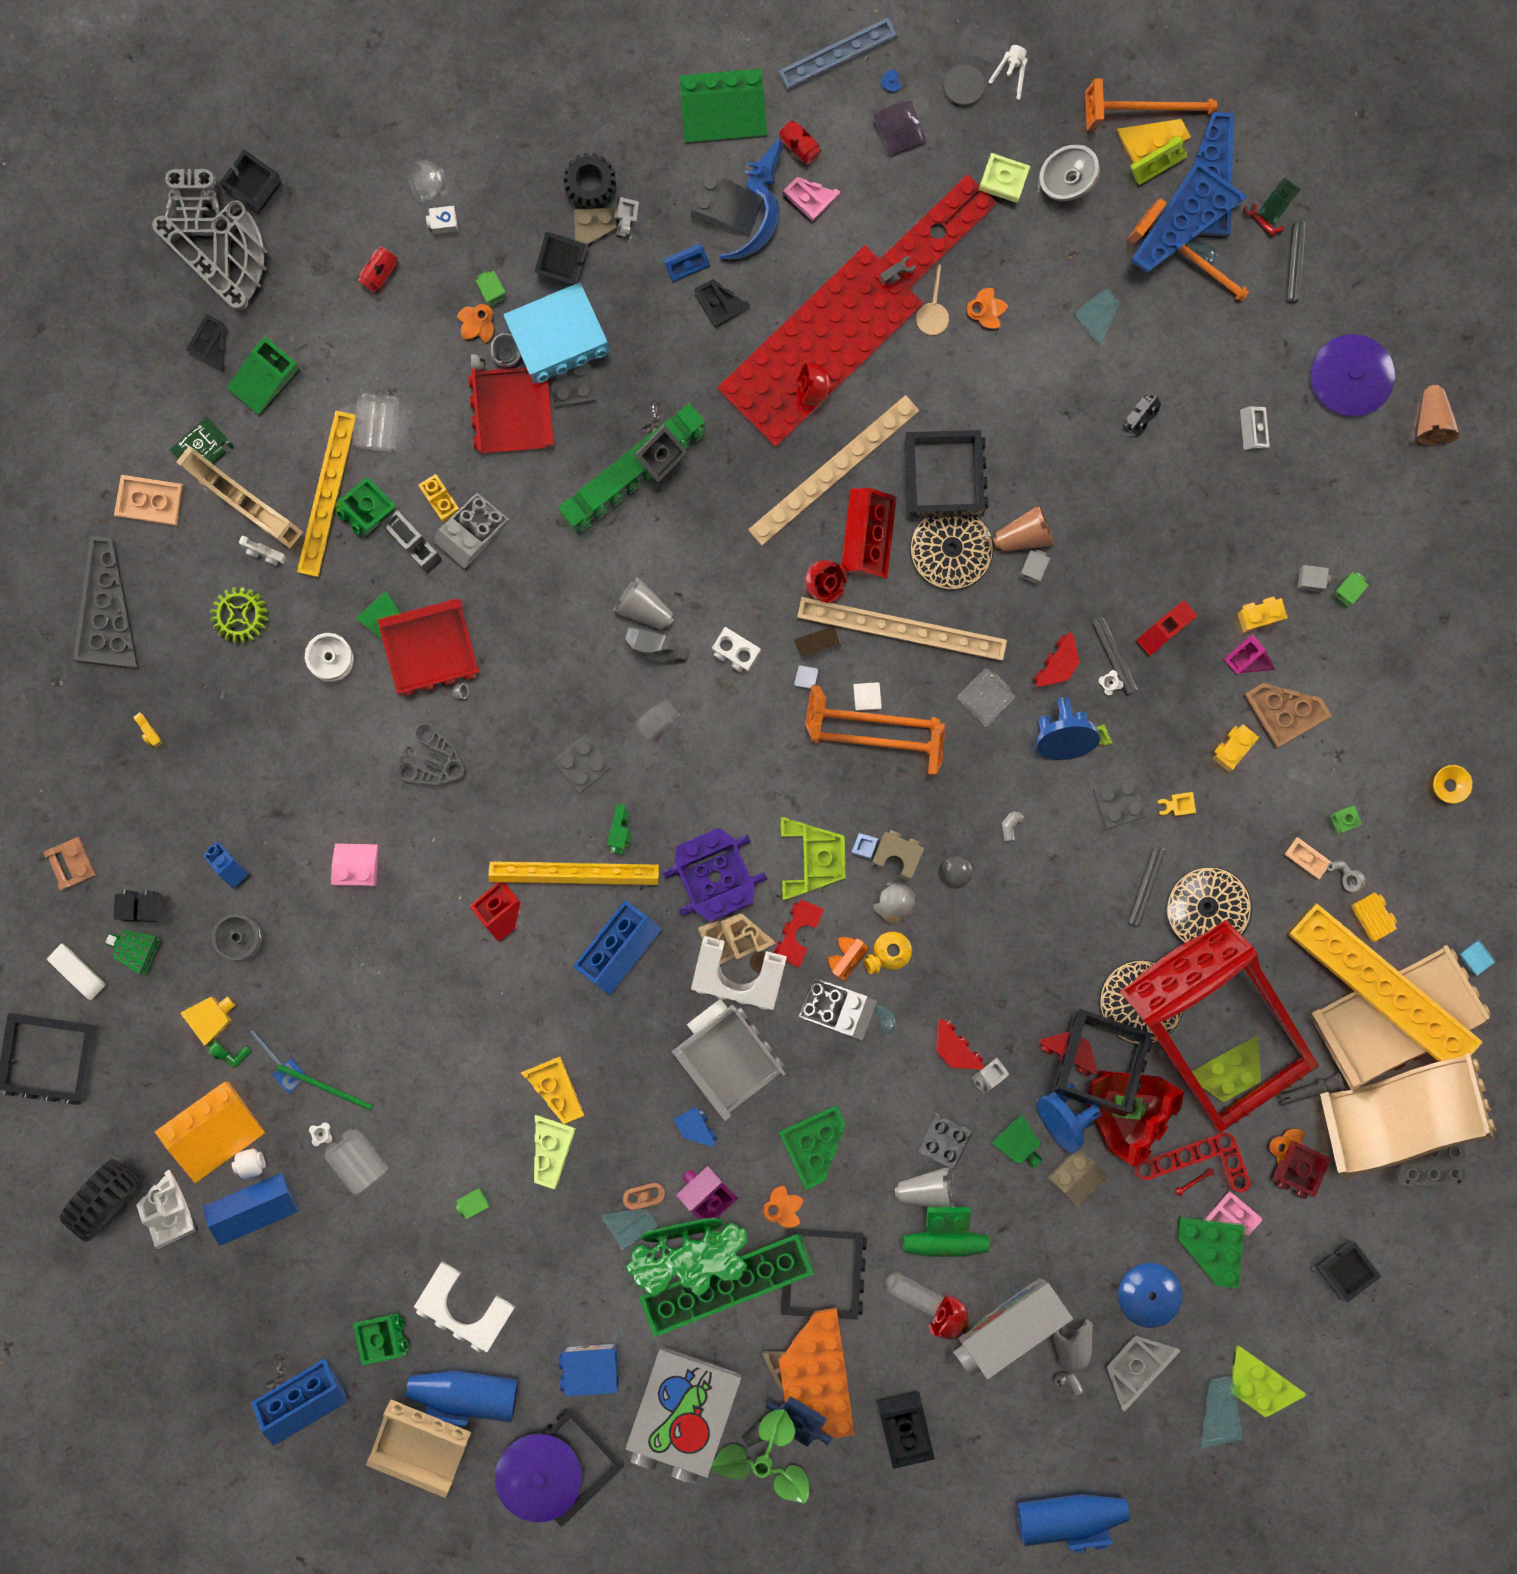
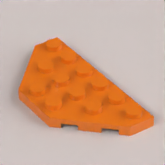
[779,1308,855,1438]

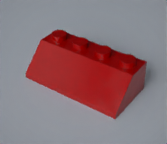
[842,488,897,579]

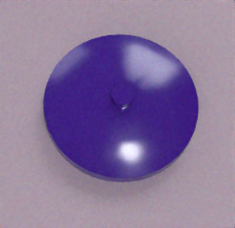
[1311,334,1395,418]
[495,1434,582,1522]

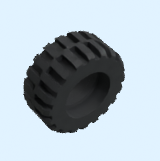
[59,1159,140,1242]

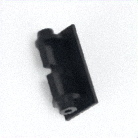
[1123,393,1161,437]

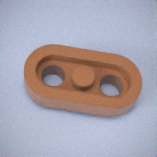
[623,1183,665,1210]

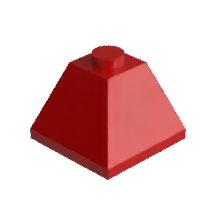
[469,882,521,942]

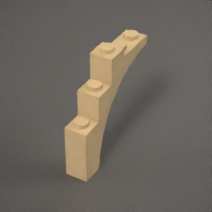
[176,446,303,548]

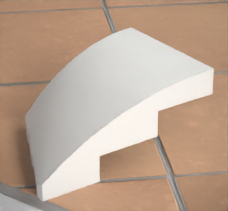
[137,1170,197,1249]

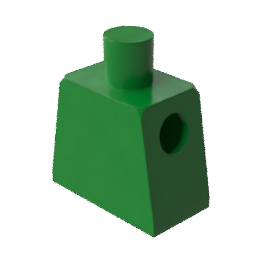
[356,591,400,640]
[991,1115,1043,1168]

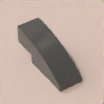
[381,509,442,573]

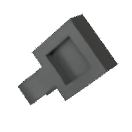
[879,256,916,286]

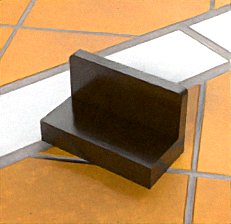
[794,626,841,660]

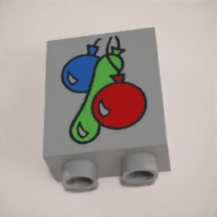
[953,1278,1073,1380]
[625,1346,741,1484]

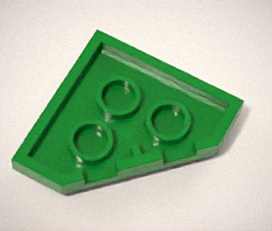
[779,1105,846,1191]
[1178,1217,1245,1289]

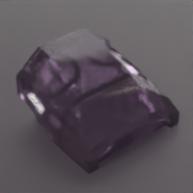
[874,100,927,157]

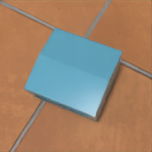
[1458,940,1495,976]

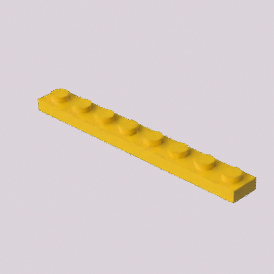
[297,411,357,578]
[488,862,659,885]

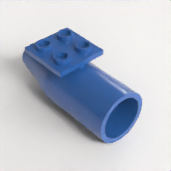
[406,1371,518,1428]
[1017,1494,1130,1553]

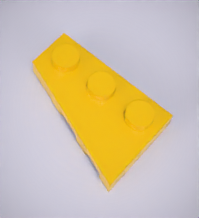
[1116,119,1191,164]
[521,1056,585,1124]

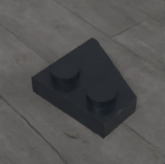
[694,279,750,326]
[186,313,225,370]

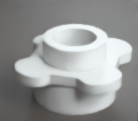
[1099,670,1124,695]
[309,1123,333,1146]

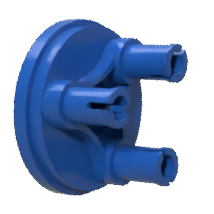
[1036,697,1100,760]
[1037,1083,1101,1153]

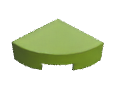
[1097,725,1113,746]

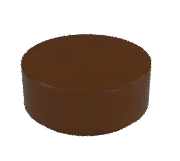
[750,952,766,973]

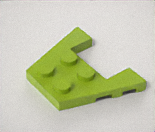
[781,817,846,900]

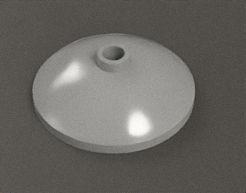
[1039,145,1100,201]

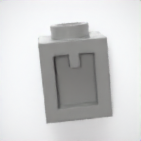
[971,1058,1010,1094]

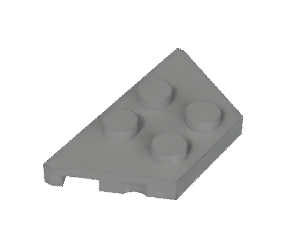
[1106,1335,1180,1412]

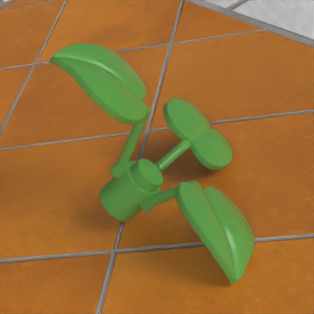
[711,1409,809,1504]

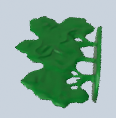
[625,1218,747,1297]

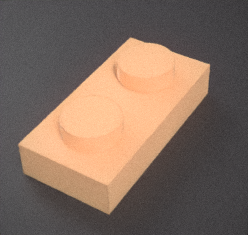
[1284,837,1331,880]

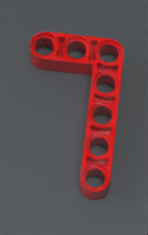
[1134,1132,1250,1193]

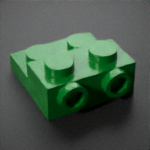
[335,477,396,537]
[607,803,632,855]
[353,1313,409,1365]

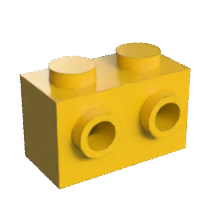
[1237,597,1288,633]
[1213,724,1259,772]

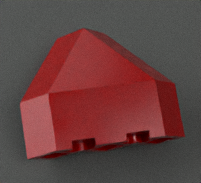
[1086,1070,1184,1167]

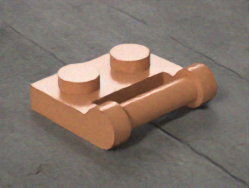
[43,837,96,891]

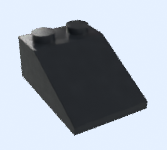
[878,1392,935,1469]

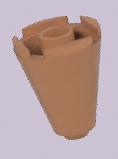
[1417,385,1459,446]
[993,506,1054,552]

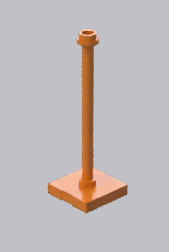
[1085,78,1217,132]
[1127,198,1249,301]
[805,685,940,739]
[811,723,945,775]

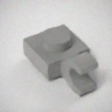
[614,197,639,237]

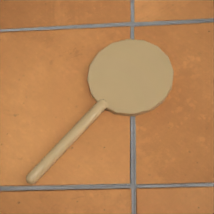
[916,264,949,335]

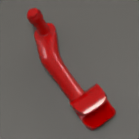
[1243,203,1284,236]

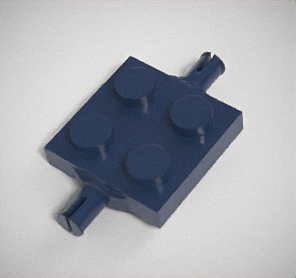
[765,1396,832,1447]

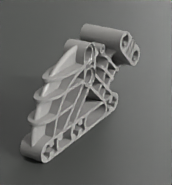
[152,169,268,311]

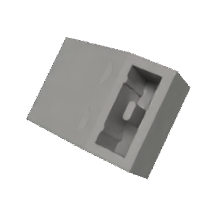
[433,493,509,569]
[799,977,877,1041]

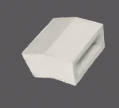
[854,683,881,712]

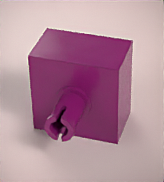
[676,1166,738,1220]

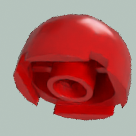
[796,363,833,405]
[805,560,848,603]
[929,1295,969,1340]

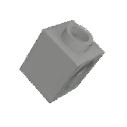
[1019,549,1050,584]
[1298,565,1331,592]

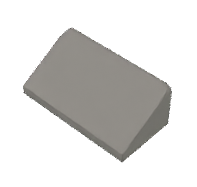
[1240,406,1270,450]

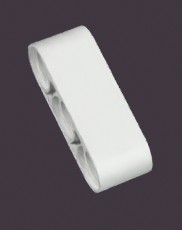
[47,943,106,1001]

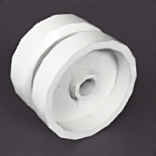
[305,633,354,682]

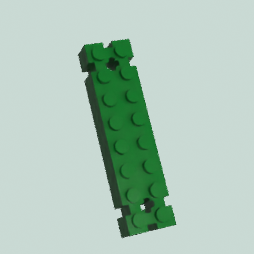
[558,403,706,534]

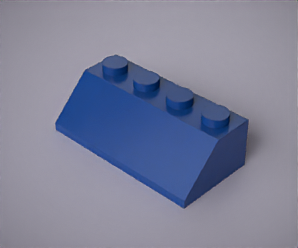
[573,900,662,995]
[251,1358,348,1446]

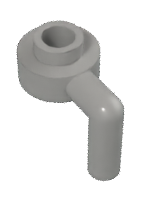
[1327,861,1365,892]

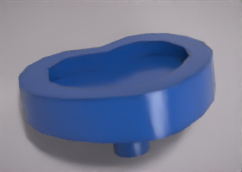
[881,70,901,92]

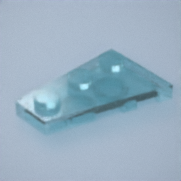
[1200,1376,1243,1448]

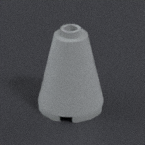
[613,576,674,630]
[895,1167,954,1207]

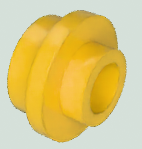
[863,954,882,975]

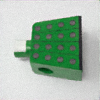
[105,929,161,975]

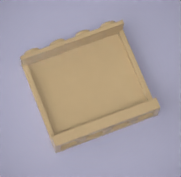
[366,1400,471,1498]

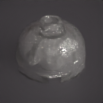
[406,160,445,203]

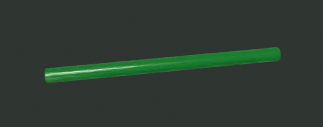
[277,1064,373,1111]

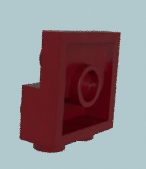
[1272,1141,1331,1199]

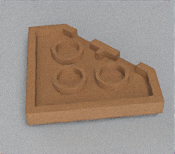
[1244,683,1332,748]

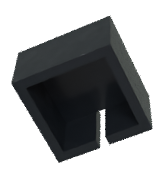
[219,150,281,213]
[534,231,589,284]
[114,890,165,923]
[1317,1241,1382,1303]

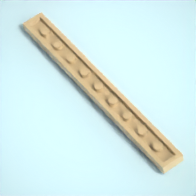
[748,395,919,546]
[797,597,1007,661]

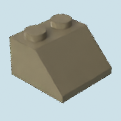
[1047,1149,1107,1208]

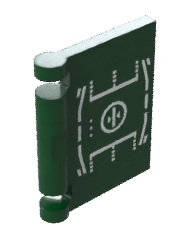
[169,417,233,464]

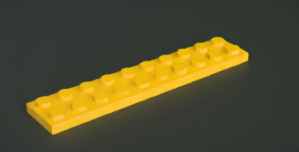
[1289,903,1482,1062]

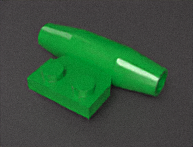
[902,1207,990,1257]

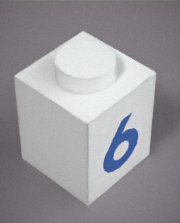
[426,206,458,234]

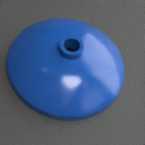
[1118,1263,1182,1328]

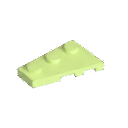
[534,1115,576,1190]

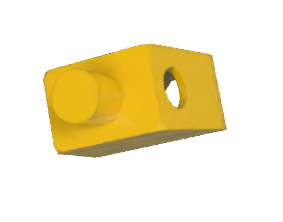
[180,996,236,1046]

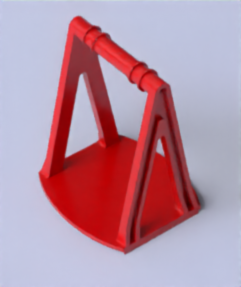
[1120,920,1319,1133]

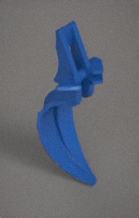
[720,139,784,260]

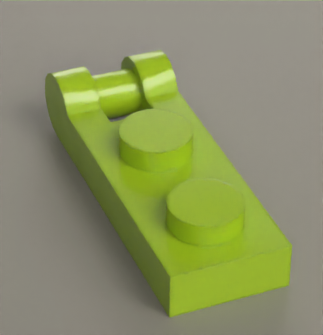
[1130,136,1187,185]

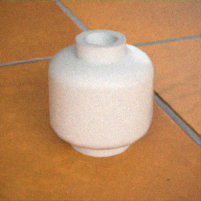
[232,1148,265,1179]

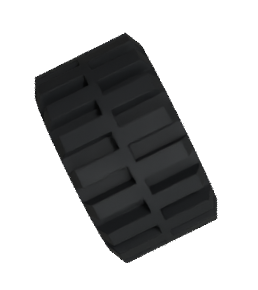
[563,153,616,209]

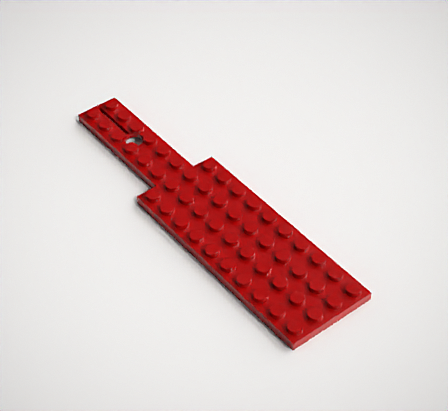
[717,174,997,448]

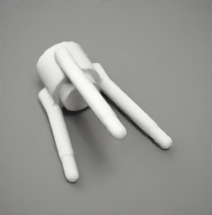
[988,45,1027,100]

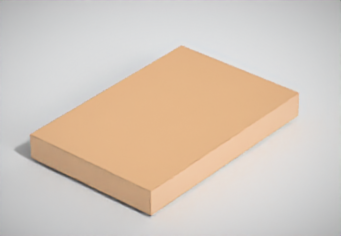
[114,475,184,526]

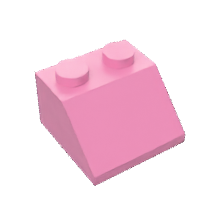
[331,844,378,887]

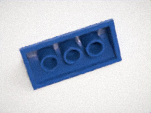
[203,1172,299,1246]

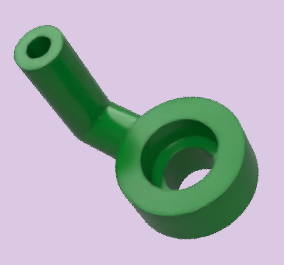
[207,1039,251,1068]

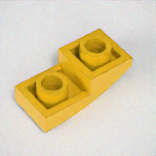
[418,474,459,523]

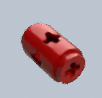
[779,120,822,165]
[358,246,398,293]

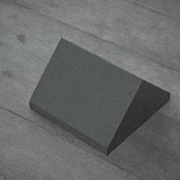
[634,424,688,482]

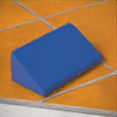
[663,244,710,282]

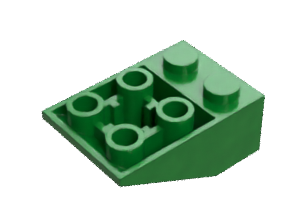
[227,336,300,415]

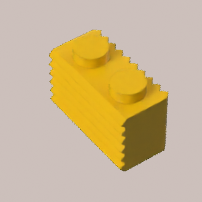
[1351,892,1397,942]

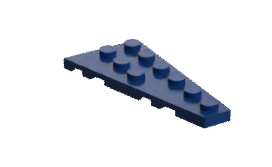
[1193,112,1234,236]
[1130,161,1248,273]

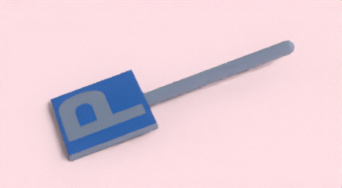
[250,1030,307,1094]

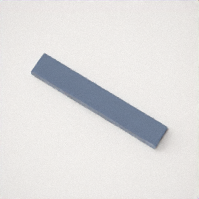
[778,17,898,91]

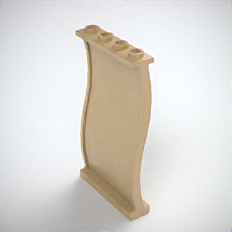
[1310,945,1491,1092]
[1320,1053,1496,1179]

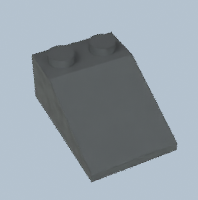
[691,171,763,236]

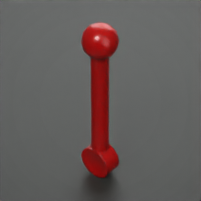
[1176,1168,1214,1196]

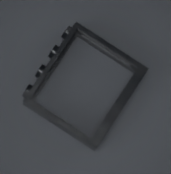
[905,430,988,518]
[1052,1009,1152,1117]
[0,1013,97,1105]
[781,1228,867,1320]
[540,1408,625,1528]

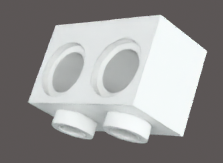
[712,627,761,673]

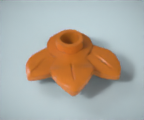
[967,288,1008,329]
[457,304,495,343]
[1270,1129,1305,1164]
[763,1186,803,1228]

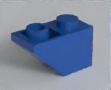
[203,841,249,888]
[674,1107,718,1147]

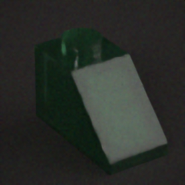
[1259,178,1301,223]

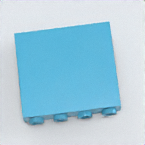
[503,282,610,384]

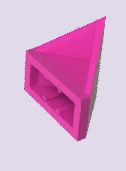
[1224,635,1275,675]

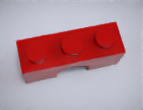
[774,899,824,968]

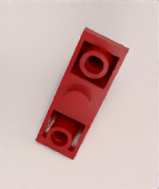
[1136,600,1197,656]
[1034,632,1080,689]
[936,1019,984,1070]
[1038,1032,1098,1077]

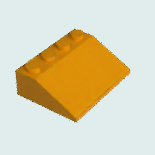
[155,1081,265,1184]

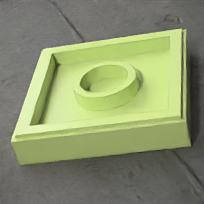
[979,153,1030,203]

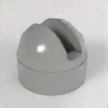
[471,354,485,371]
[451,683,469,699]

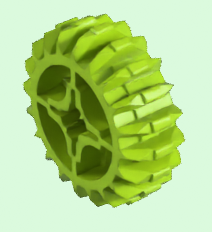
[210,587,268,644]

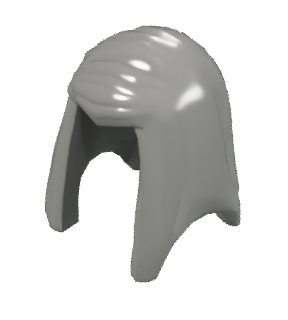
[873,880,916,924]
[1053,1319,1093,1372]

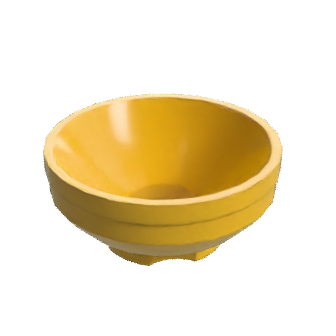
[1433,765,1472,804]
[873,932,912,970]

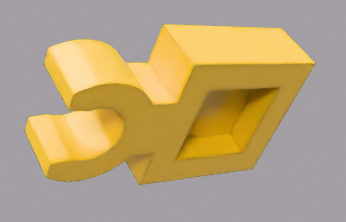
[133,713,163,748]
[1158,792,1196,817]

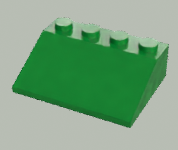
[679,68,767,143]

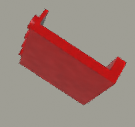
[468,367,554,455]
[377,598,480,696]

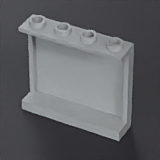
[672,1004,786,1121]

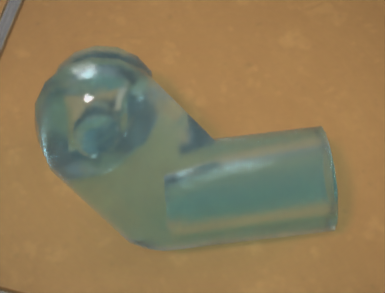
[1188,242,1217,263]
[874,1003,896,1034]

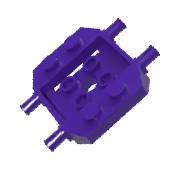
[662,828,768,923]

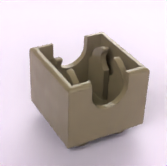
[871,830,924,881]

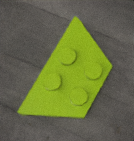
[1192,1036,1261,1102]
[1229,1345,1306,1418]

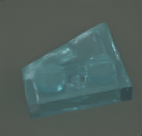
[1074,287,1120,345]
[600,1208,659,1251]

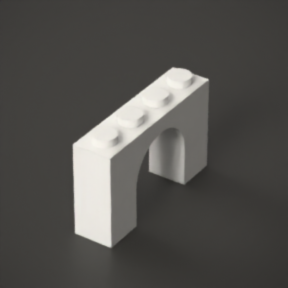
[691,936,787,1010]
[414,1262,515,1353]

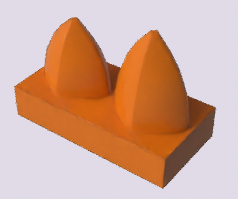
[828,937,870,982]

